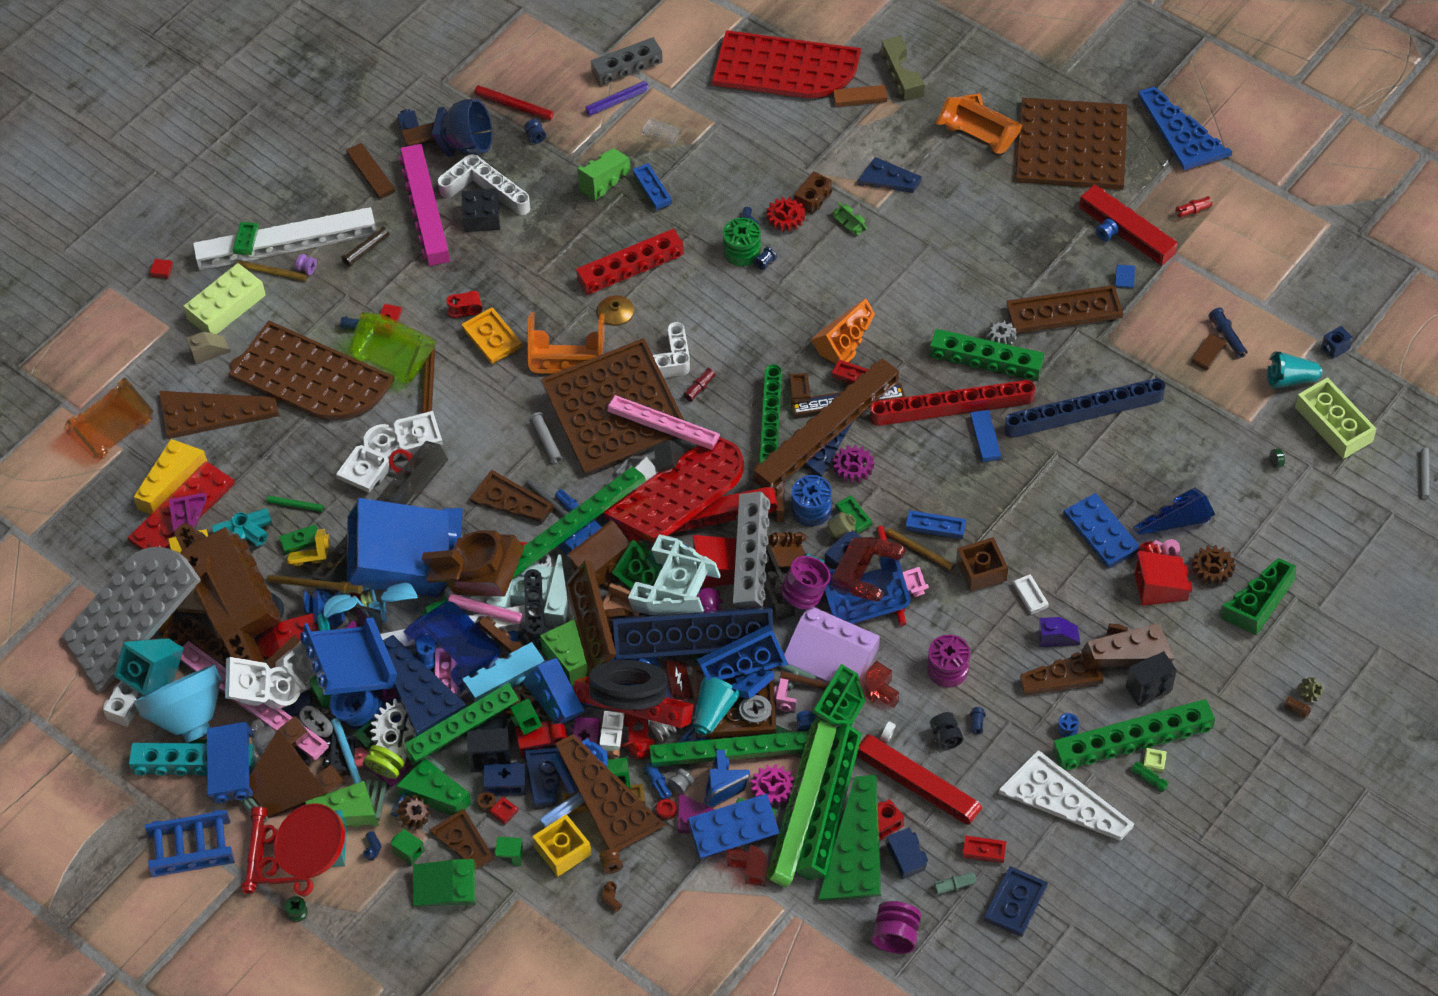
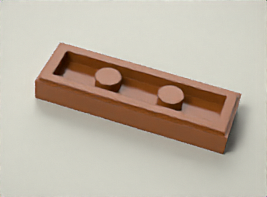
[833,85,888,107]

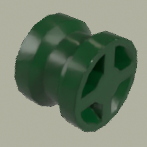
[285,896,308,922]

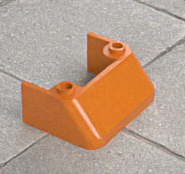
[936,96,1023,154]
[528,312,605,374]

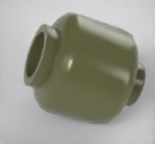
[827,512,856,540]

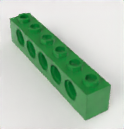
[930,329,1045,381]
[402,683,519,765]

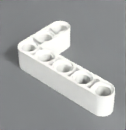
[438,154,530,215]
[653,322,690,378]

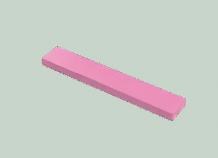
[607,395,720,450]

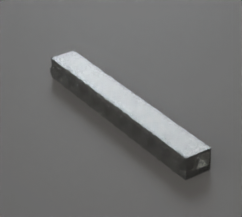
[311,441,448,595]

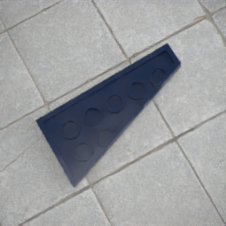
[383,635,466,737]

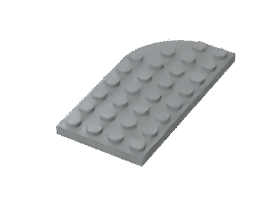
[62,547,201,692]

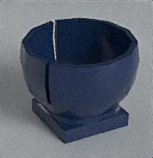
[432,99,493,157]

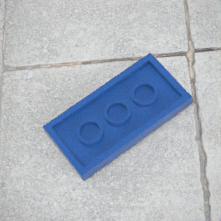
[1064,493,1139,569]

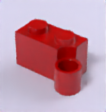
[516,721,567,758]

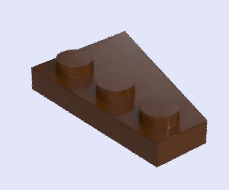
[429,809,494,870]

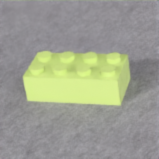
[184,263,266,334]
[1295,378,1376,459]

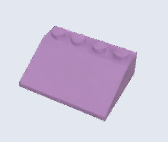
[784,607,880,683]

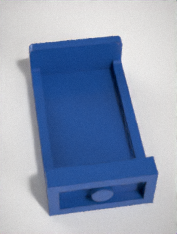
[207,722,253,803]

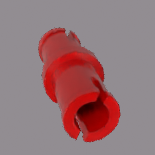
[1175,196,1212,218]

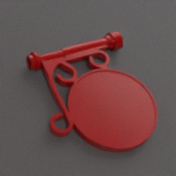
[240,803,345,897]

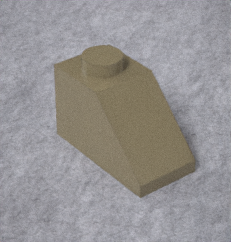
[186,331,231,364]

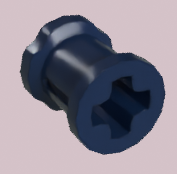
[753,247,777,270]

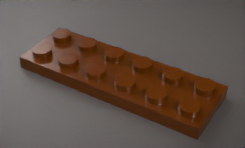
[1006,285,1123,334]
[565,560,616,677]

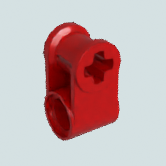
[446,291,483,318]

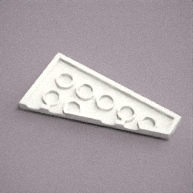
[998,750,1134,841]

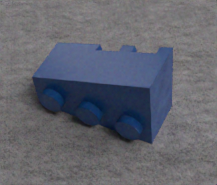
[522,658,584,724]

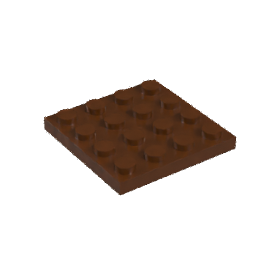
[692,667,777,738]

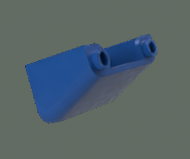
[825,550,910,624]

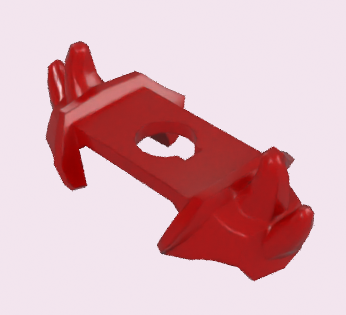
[621,714,655,760]

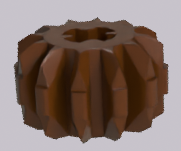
[394,795,431,830]

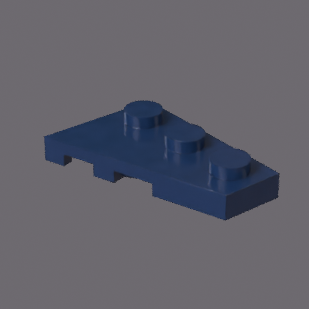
[858,157,922,193]
[524,747,560,807]

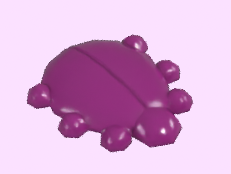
[696,588,723,611]

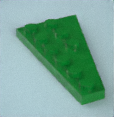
[818,775,882,902]

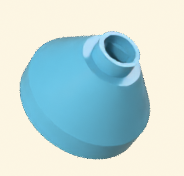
[133,664,221,743]

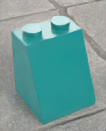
[114,639,184,695]

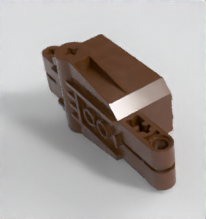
[175,523,281,663]

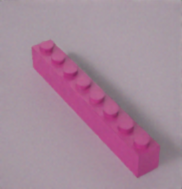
[399,144,450,266]

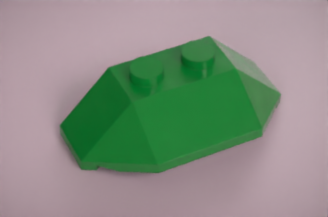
[811,664,865,726]

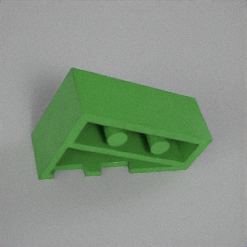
[577,148,631,201]
[540,619,588,687]
[305,781,379,828]

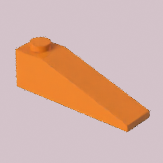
[811,298,875,364]

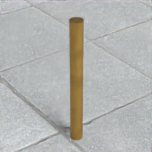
[237,260,307,281]
[885,528,955,571]

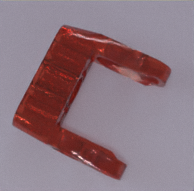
[832,537,906,602]

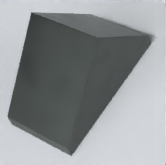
[654,440,684,473]

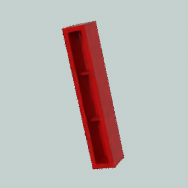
[1079,184,1178,266]

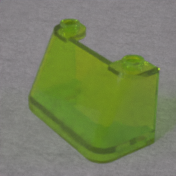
[347,312,437,384]

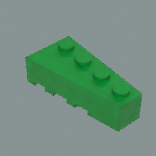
[612,540,662,589]
[1222,558,1296,635]

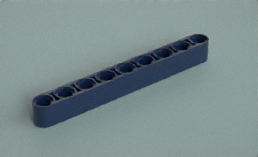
[1004,378,1166,438]

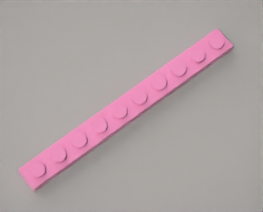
[180,641,329,761]

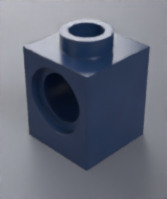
[1321,326,1353,359]

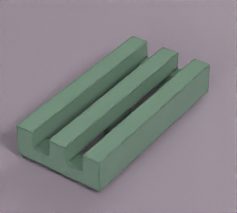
[366,780,388,821]

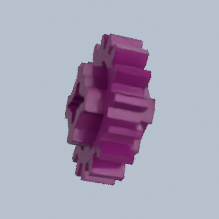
[833,444,874,484]

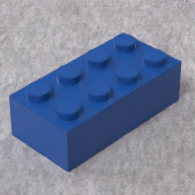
[686,794,779,860]

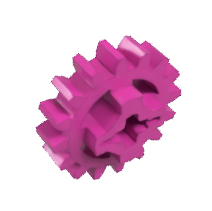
[751,764,795,807]

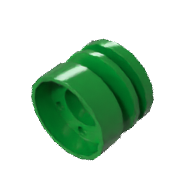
[723,217,761,267]

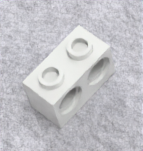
[103,681,144,727]

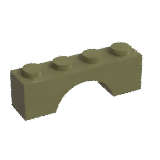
[879,35,925,101]

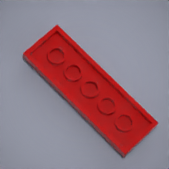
[128,461,235,550]

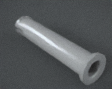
[529,412,563,464]

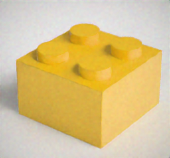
[532,814,592,877]

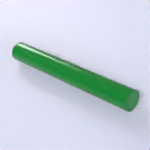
[267,495,324,512]

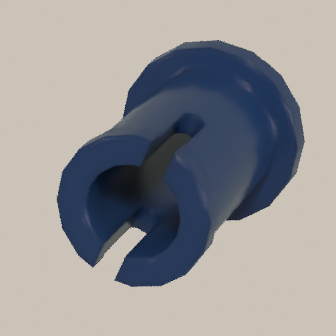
[340,316,364,331]
[970,707,986,734]

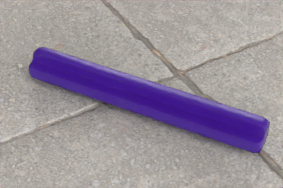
[585,81,649,116]

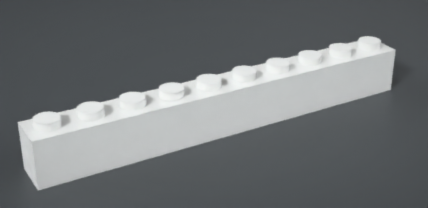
[193,207,376,271]

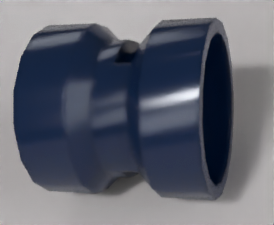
[524,119,546,144]

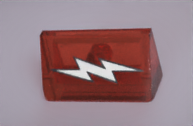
[666,661,693,700]

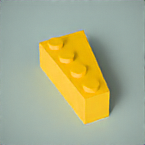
[134,439,207,514]

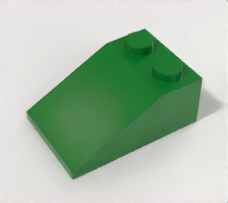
[413,859,476,907]

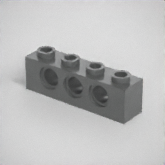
[591,37,663,86]

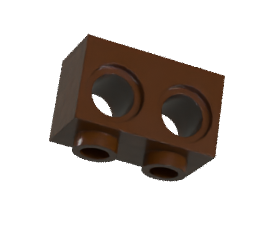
[794,171,833,214]

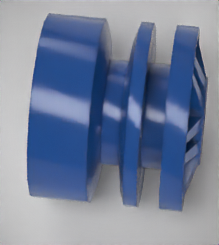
[792,475,832,527]
[330,690,383,730]

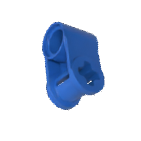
[415,634,436,669]

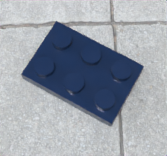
[984,866,1048,937]

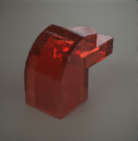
[865,661,899,707]
[727,845,768,887]

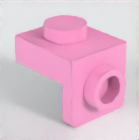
[903,567,929,597]
[774,679,797,712]

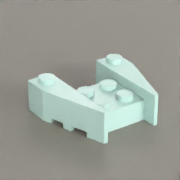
[628,534,720,615]
[487,555,569,626]

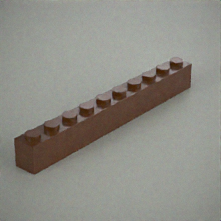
[754,358,899,490]

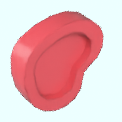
[354,747,369,768]

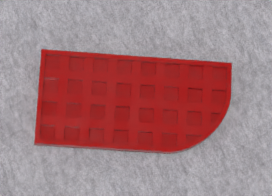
[712,30,861,98]
[603,436,744,544]

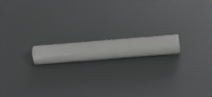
[1421,448,1429,499]

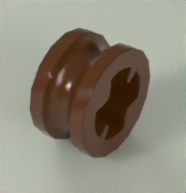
[477,792,496,813]

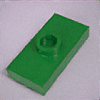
[233,222,259,255]
[835,495,872,534]
[279,524,318,555]

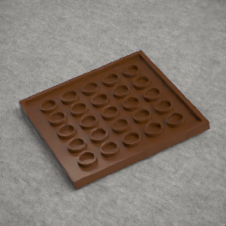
[1016,97,1127,190]
[541,338,685,476]

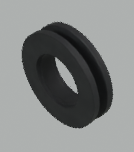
[589,660,667,710]

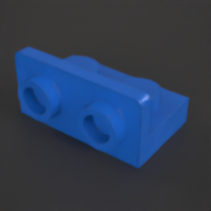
[313,589,345,629]

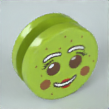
[364,745,404,779]

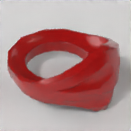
[389,449,416,475]

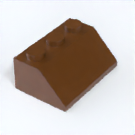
[567,520,630,586]

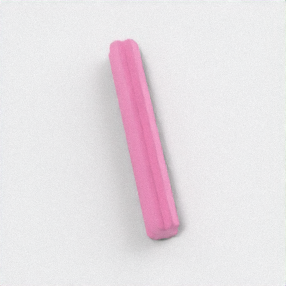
[448,594,523,624]

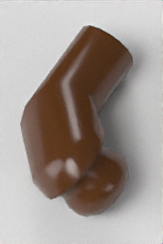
[602,881,622,913]

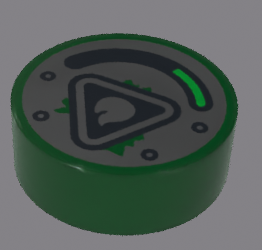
[1270,448,1285,468]

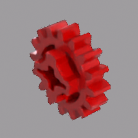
[766,197,805,232]

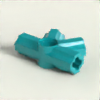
[212,508,272,547]

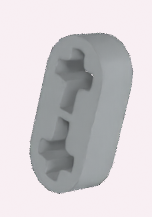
[300,706,333,738]

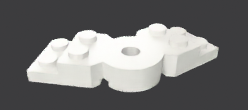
[336,411,443,493]
[225,641,316,709]

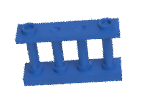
[145,810,235,877]

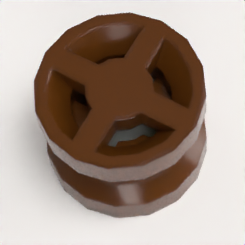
[599,849,623,874]

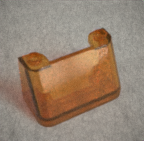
[64,378,154,460]

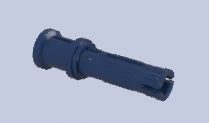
[1208,307,1248,358]

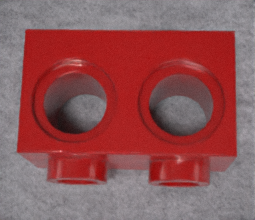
[878,799,904,842]

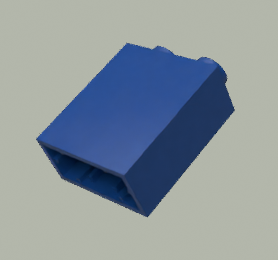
[347,498,457,597]

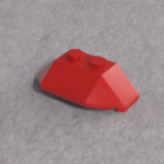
[257,613,319,659]

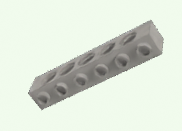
[733,491,770,609]

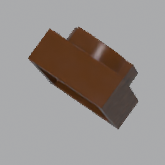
[446,530,524,597]

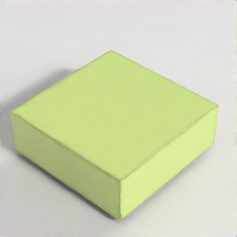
[1143,748,1167,772]

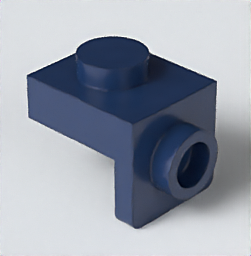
[397,109,419,131]

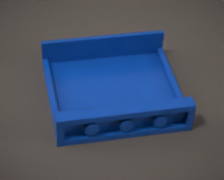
[300,618,397,695]

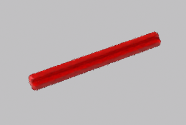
[474,85,554,121]

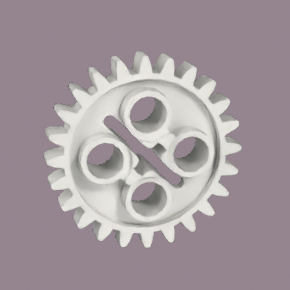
[370,699,416,764]

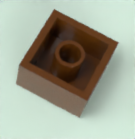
[956,537,1008,592]

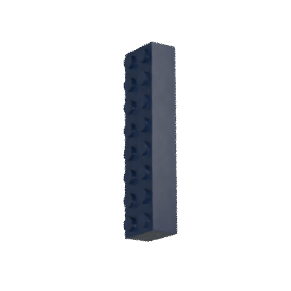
[612,606,773,660]

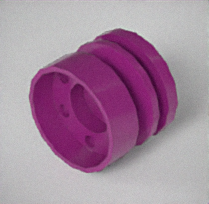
[781,556,831,609]
[927,634,970,688]
[872,901,922,954]

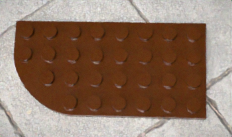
[228,320,395,420]

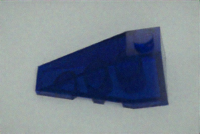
[1133,487,1215,535]

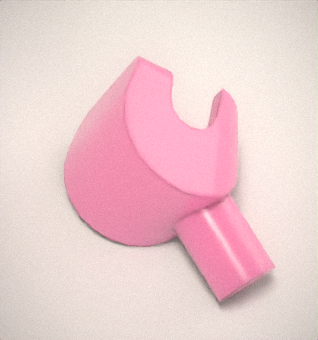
[1153,539,1180,557]

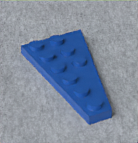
[1138,86,1232,171]

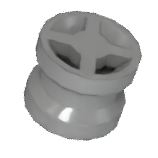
[668,769,694,794]

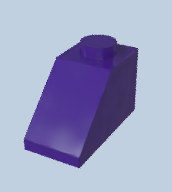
[1038,617,1080,647]

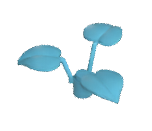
[324,583,418,625]

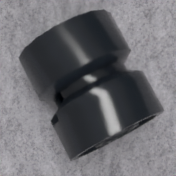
[930,712,964,750]

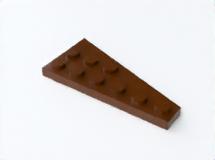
[159,391,279,439]
[555,734,666,850]

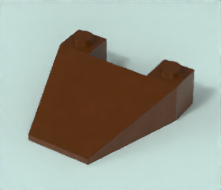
[249,716,346,817]

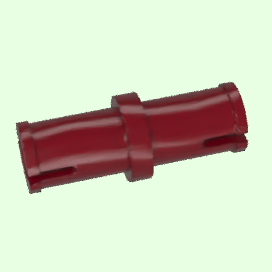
[683,368,716,402]

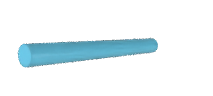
[331,718,362,784]

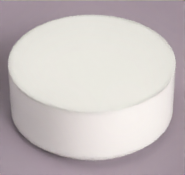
[880,721,896,742]

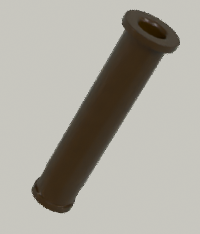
[341,226,390,267]

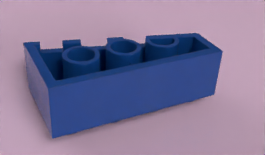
[697,625,789,680]

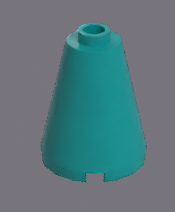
[1267,351,1322,389]
[693,677,740,736]

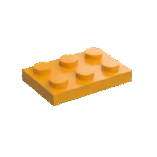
[461,307,523,364]

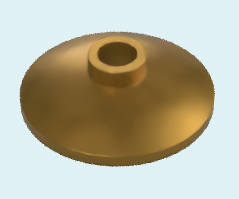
[598,295,634,326]

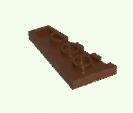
[470,469,554,522]
[1020,652,1103,696]

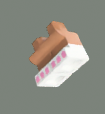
[599,711,624,759]

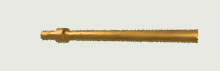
[267,575,363,594]

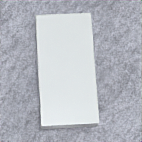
[1013,574,1049,615]

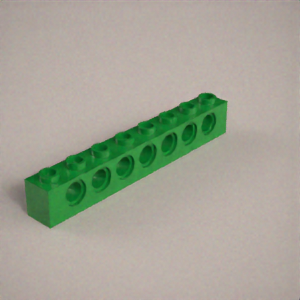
[1052,699,1215,770]
[795,724,862,881]

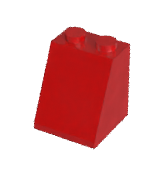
[693,535,737,589]
[1134,551,1192,606]

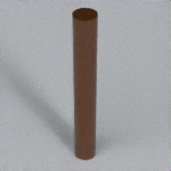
[780,671,829,690]

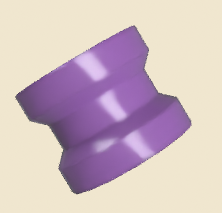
[295,254,317,275]

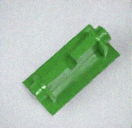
[832,202,868,235]

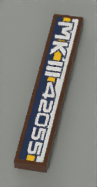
[791,383,905,418]

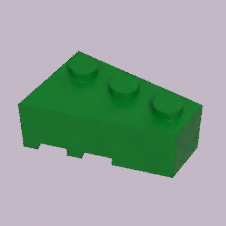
[397,758,471,816]

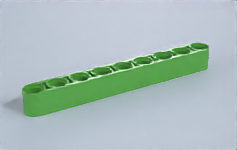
[767,717,837,888]

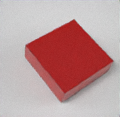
[150,259,173,279]
[489,797,519,825]

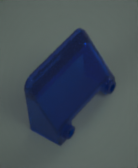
[403,601,500,693]

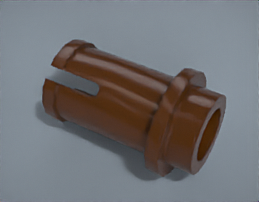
[1284,696,1312,719]

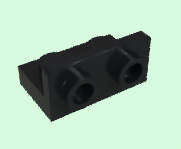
[322,732,355,776]

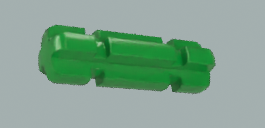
[1131,762,1169,792]

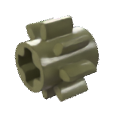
[1298,677,1323,702]

